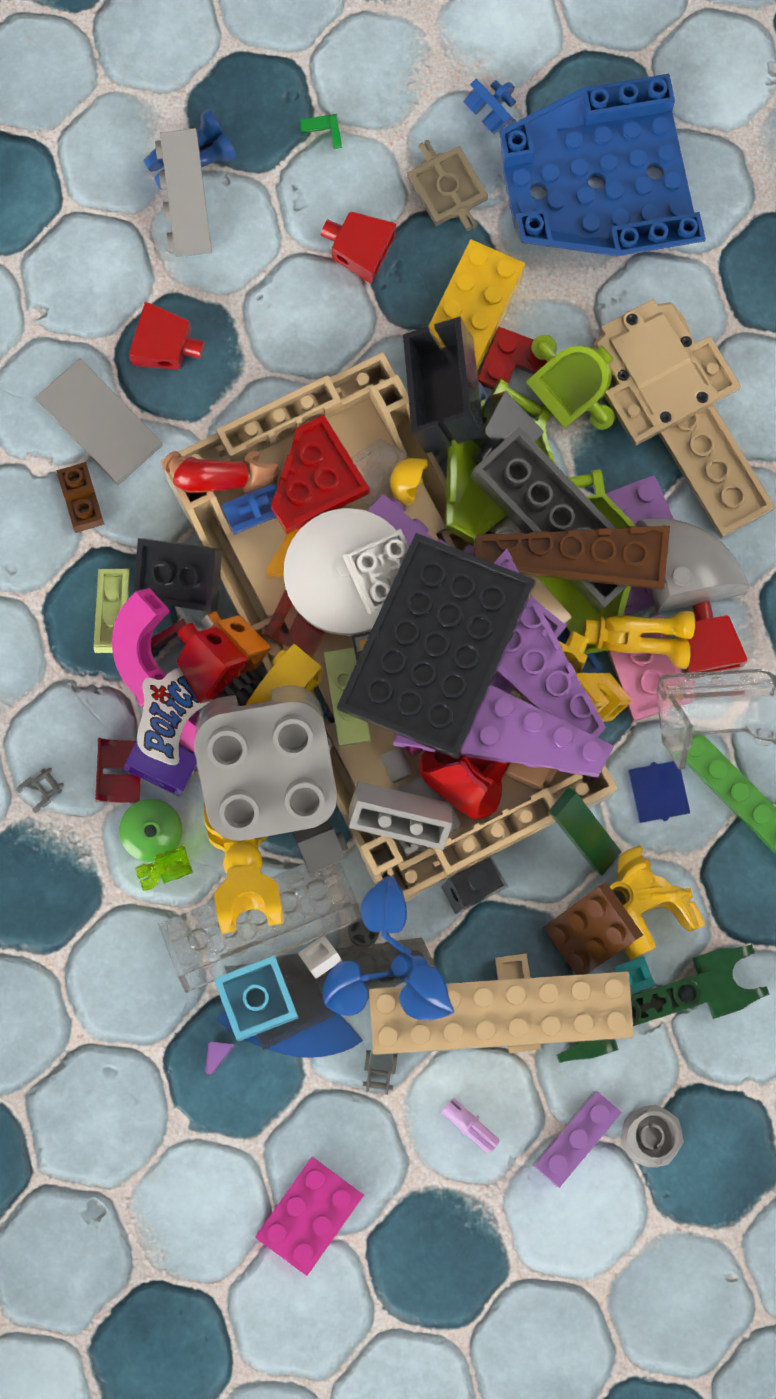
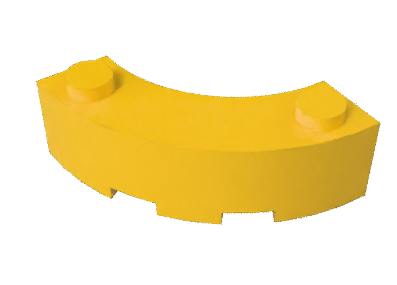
[246,644,322,705]

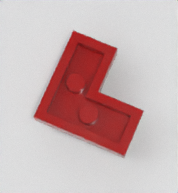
[478,327,548,390]

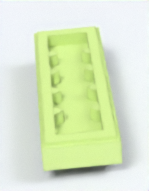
[324,647,371,747]

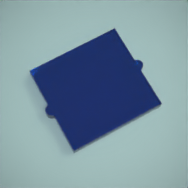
[628,760,690,824]

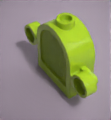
[526,335,616,430]

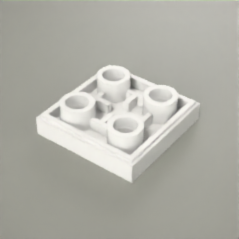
[342,529,409,614]

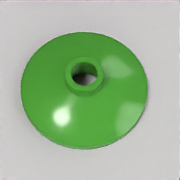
[119,799,182,862]

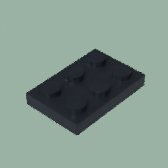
[133,538,222,612]

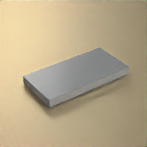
[35,358,163,485]

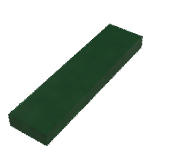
[548,787,621,876]

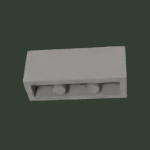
[349,781,453,850]

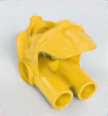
[610,845,706,960]

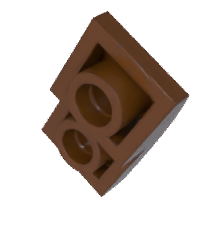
[56,462,105,533]

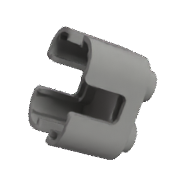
[194,685,337,841]

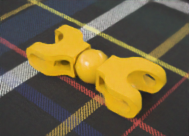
[204,803,284,934]

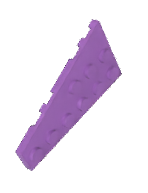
[494,549,606,737]
[393,685,614,777]

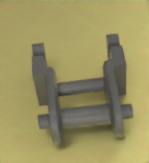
[16,768,64,813]
[363,1050,397,1095]

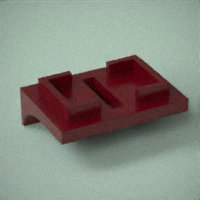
[95,737,141,803]

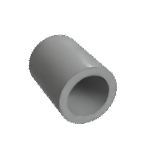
[381,748,413,783]

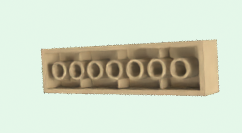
[369,972,634,1055]

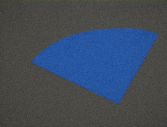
[216,956,363,1058]

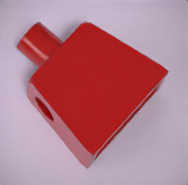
[321,212,396,284]
[129,302,205,370]
[684,602,748,678]
[177,623,248,704]

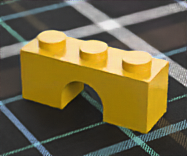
[576,673,633,722]

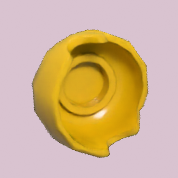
[390,458,428,506]

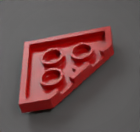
[271,415,370,535]

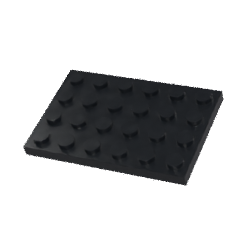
[337,533,536,759]

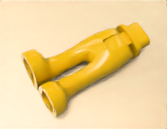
[582,611,695,669]

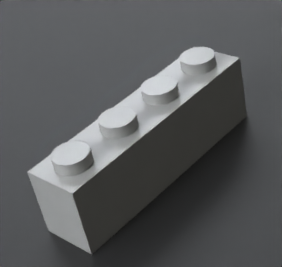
[155,128,212,257]

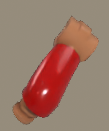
[162,451,280,493]

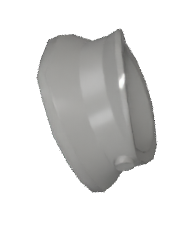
[621,1105,684,1168]

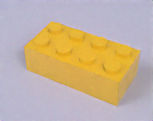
[429,239,526,372]

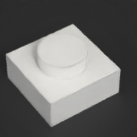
[298,936,342,979]

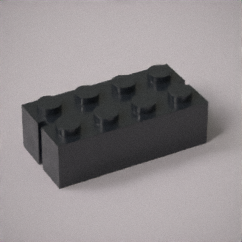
[403,316,484,453]

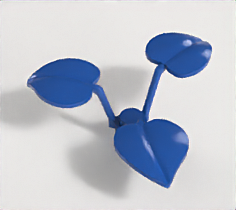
[323,876,455,1020]

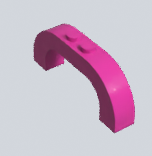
[112,588,200,753]

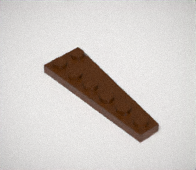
[474,525,670,590]

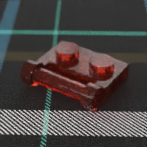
[261,583,325,658]

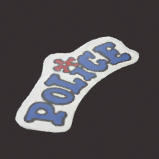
[137,668,214,765]

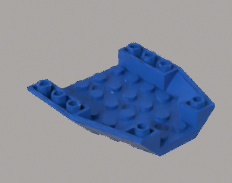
[499,73,706,257]

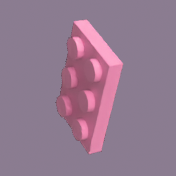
[607,615,693,722]

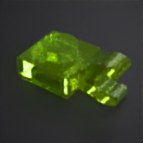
[135,845,193,891]

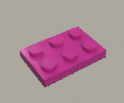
[255,1157,364,1276]

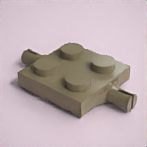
[407,140,488,231]

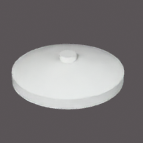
[283,508,396,636]

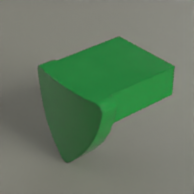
[299,114,342,149]

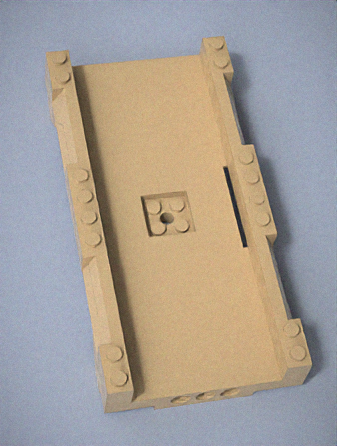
[161,352,618,903]

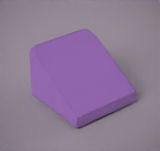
[205,1041,235,1075]

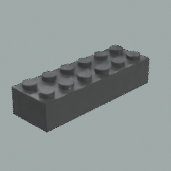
[470,426,627,612]

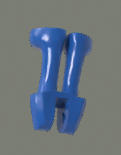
[143,109,237,189]

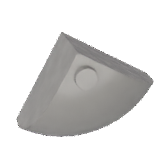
[635,518,750,613]

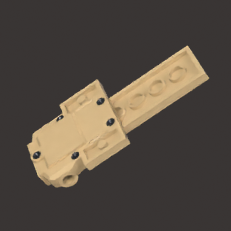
[593,299,775,539]

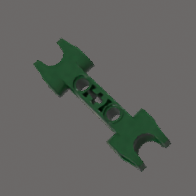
[556,944,770,1063]

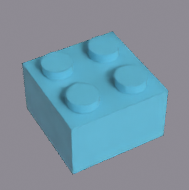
[214,955,299,1042]

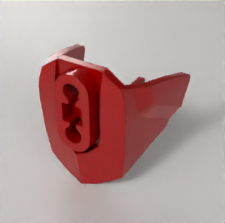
[418,750,509,819]

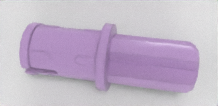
[441,1098,500,1153]

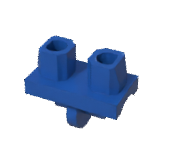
[463,78,517,134]
[222,483,277,535]

